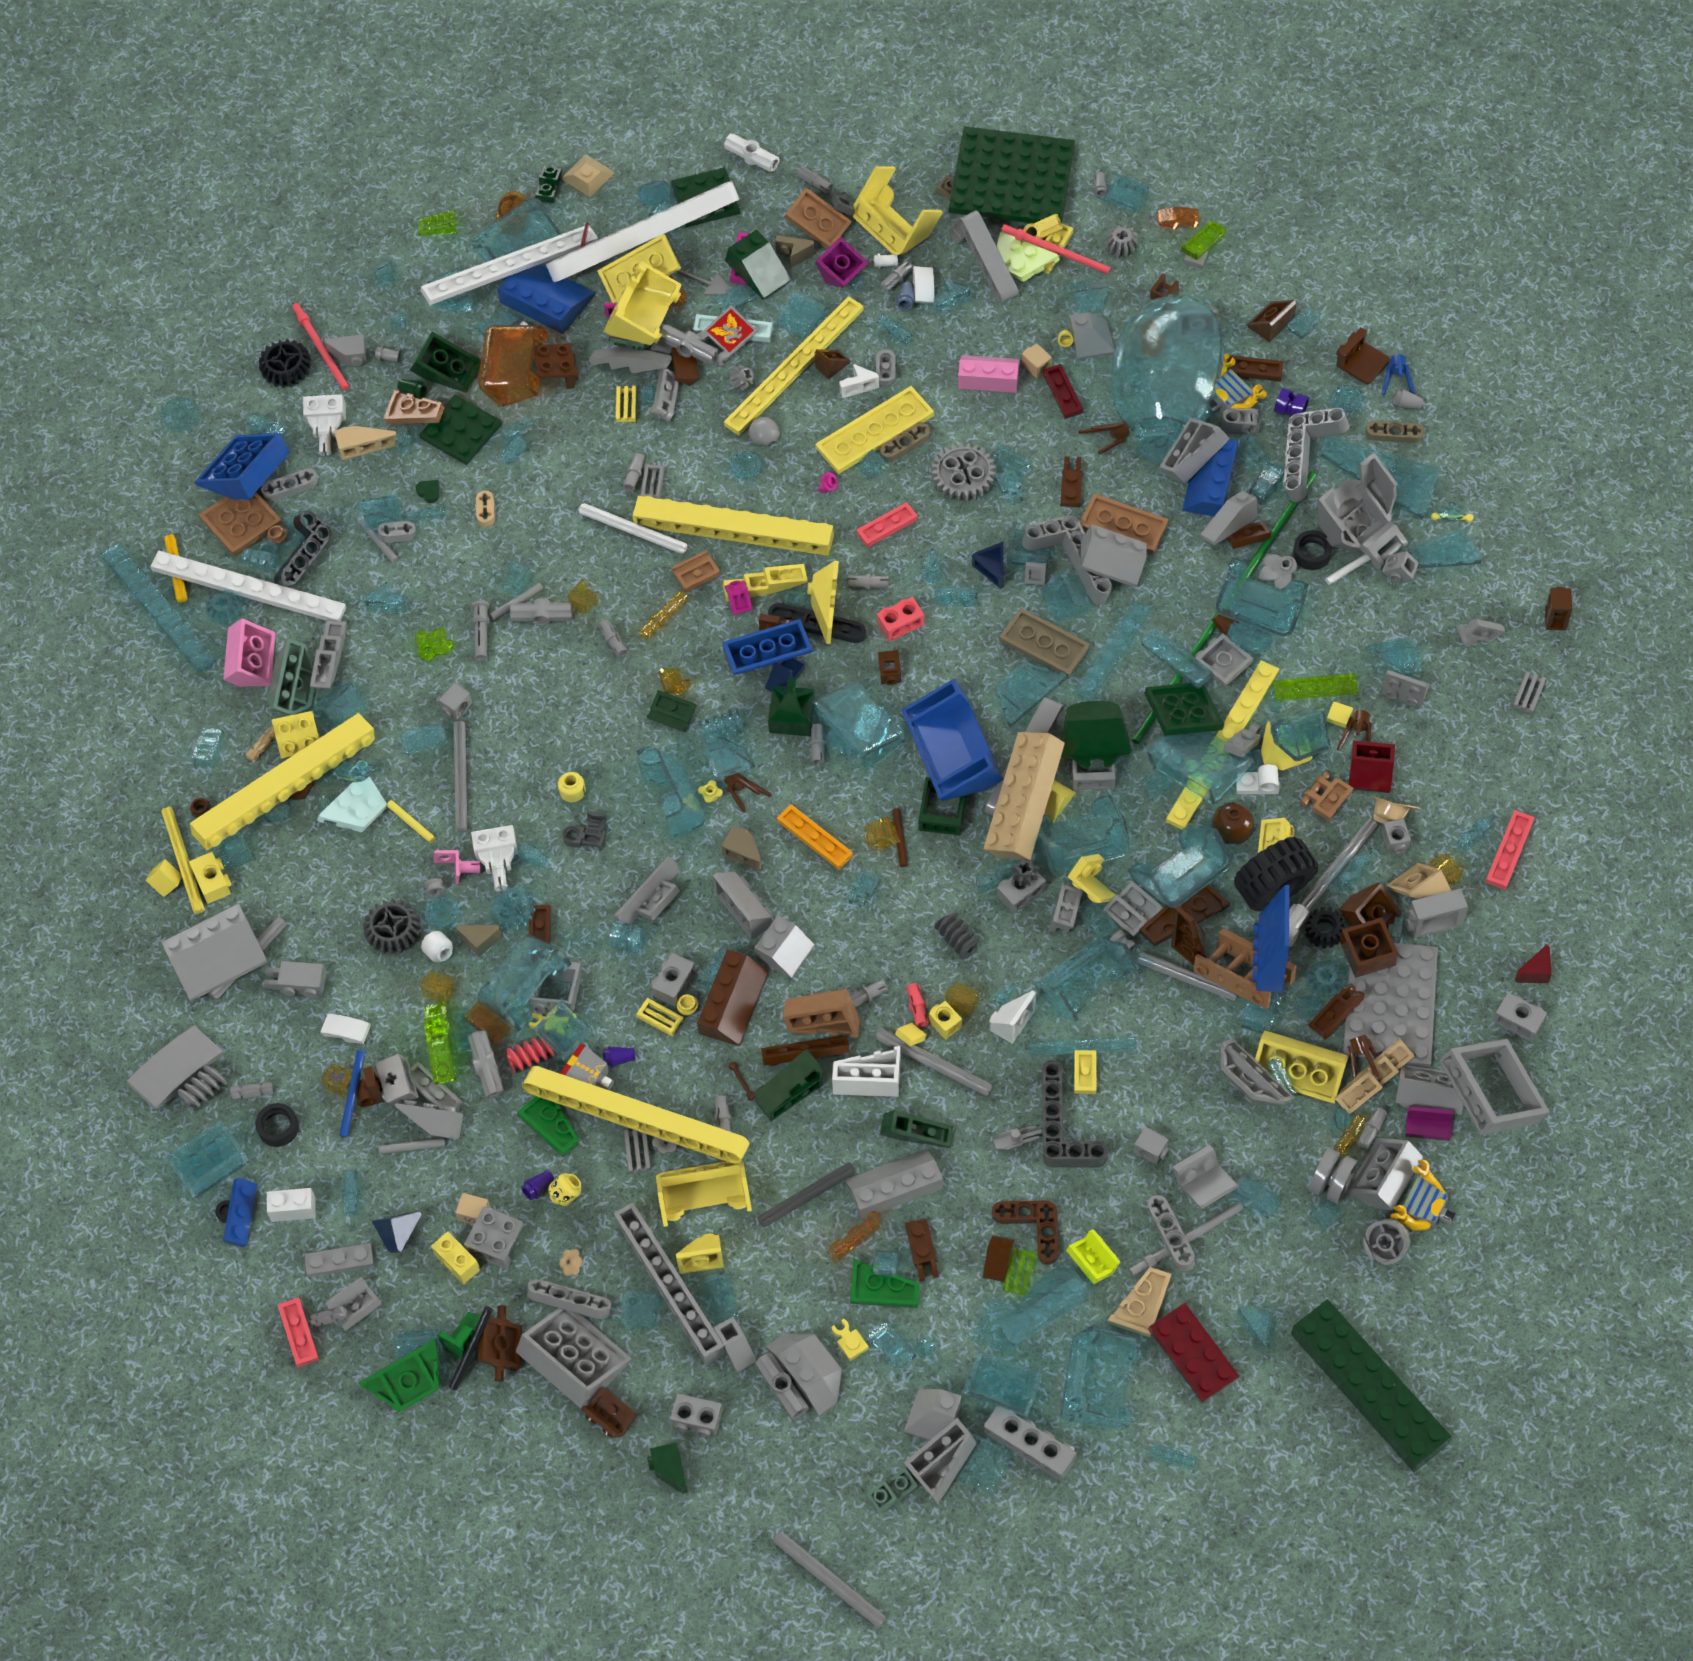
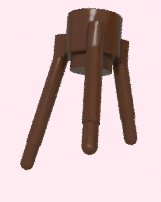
[1078,421,1129,454]
[1337,710,1372,751]
[724,770,771,812]
[1347,1034,1379,1079]

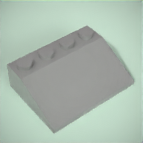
[162,904,268,1001]
[516,1308,632,1409]

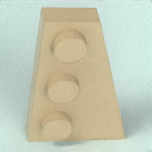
[1107,1267,1171,1338]

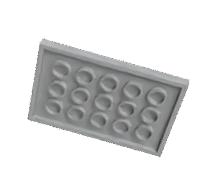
[1343,943,1438,1068]

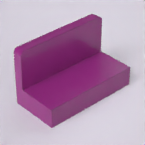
[1405,1106,1453,1141]

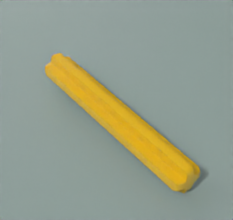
[164,534,188,603]

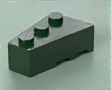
[754,1049,824,1121]

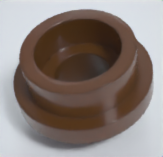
[190,798,211,818]

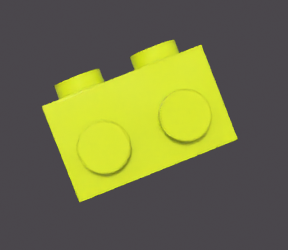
[1066,1229,1120,1285]

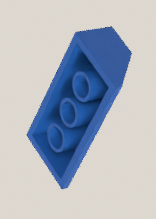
[1182,439,1238,517]
[722,619,813,675]

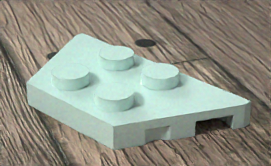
[317,771,387,832]

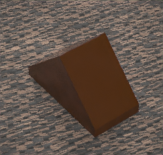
[814,349,851,379]
[983,1235,1014,1282]

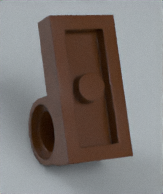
[356,1066,385,1107]

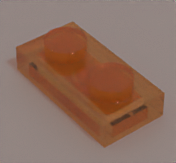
[464,1001,511,1046]

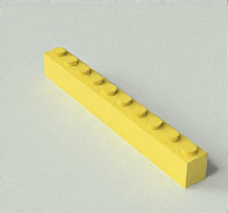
[633,496,834,556]
[190,713,375,850]

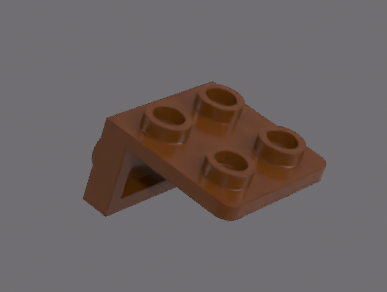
[1336,327,1390,385]
[532,343,579,389]

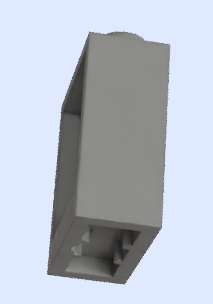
[1071,759,1115,791]
[1405,888,1468,938]
[528,959,582,1017]

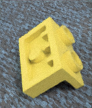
[1258,817,1294,853]

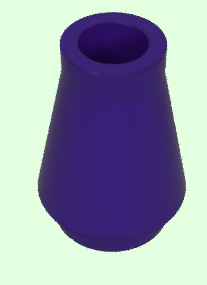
[603,1046,635,1068]
[521,1170,554,1200]

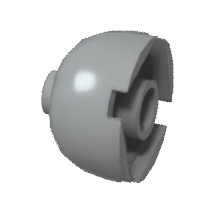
[1363,1218,1410,1265]

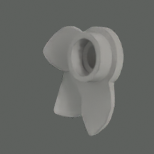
[1259,554,1297,591]

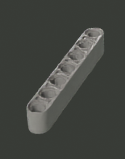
[985,697,1064,816]

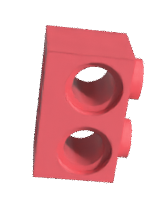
[877,597,924,642]

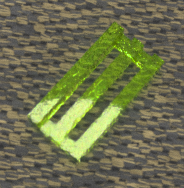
[1003,1247,1036,1296]

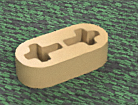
[476,491,495,527]

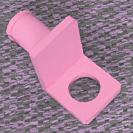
[433,850,480,884]

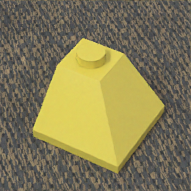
[1261,721,1313,771]
[676,1234,724,1274]

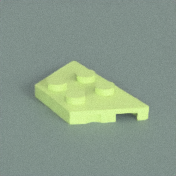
[997,232,1060,282]

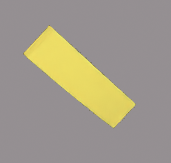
[723,564,808,602]

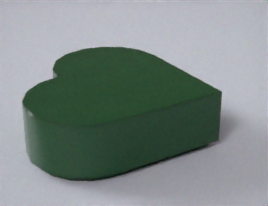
[415,480,439,503]

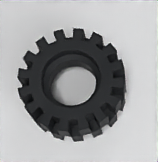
[1305,907,1345,948]

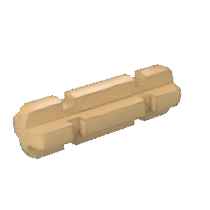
[246,727,276,762]

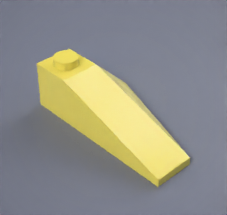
[807,561,839,644]

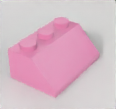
[958,355,1020,393]
[223,619,276,687]

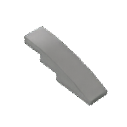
[589,348,672,374]
[310,620,348,690]

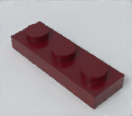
[1043,364,1083,419]

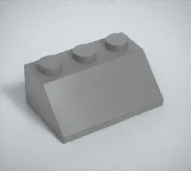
[1080,524,1147,587]
[713,872,773,940]
[1395,1064,1463,1116]
[1347,1138,1423,1210]

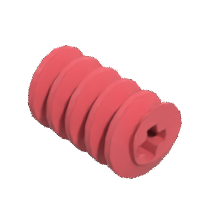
[507,1034,555,1074]

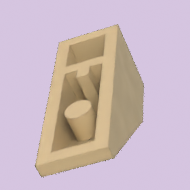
[334,426,399,460]

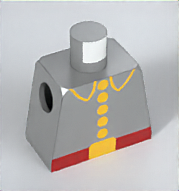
[560,1043,614,1091]

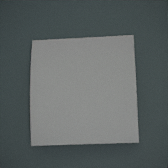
[1103,881,1163,937]

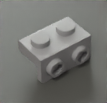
[325,1277,382,1331]

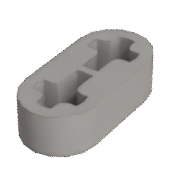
[377,521,415,543]

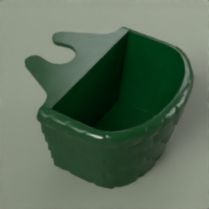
[1060,701,1131,769]

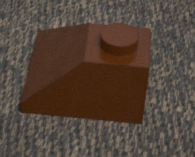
[1338,882,1402,929]

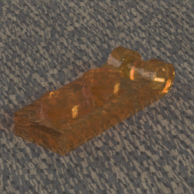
[829,1211,880,1264]

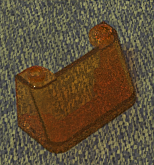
[478,325,548,407]

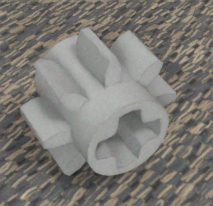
[729,365,753,391]

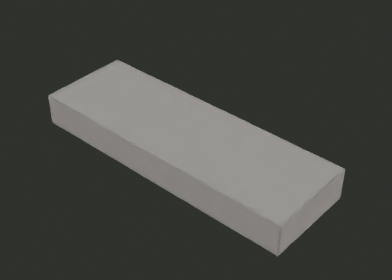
[410,1062,463,1111]

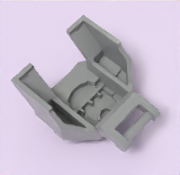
[1316,452,1408,569]

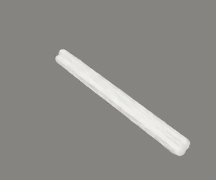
[579,503,688,554]

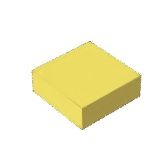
[1326,701,1353,728]
[895,1023,927,1047]

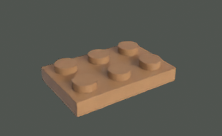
[784,187,852,249]

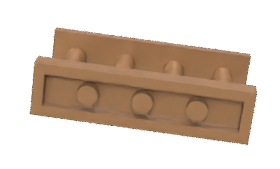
[1193,928,1297,1010]

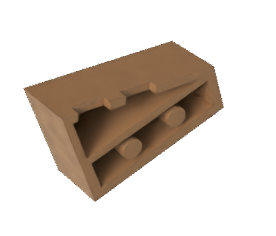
[783,989,860,1038]

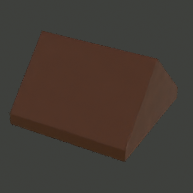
[1247,300,1297,343]

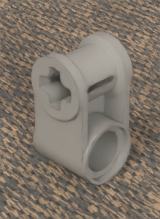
[1221,408,1260,434]

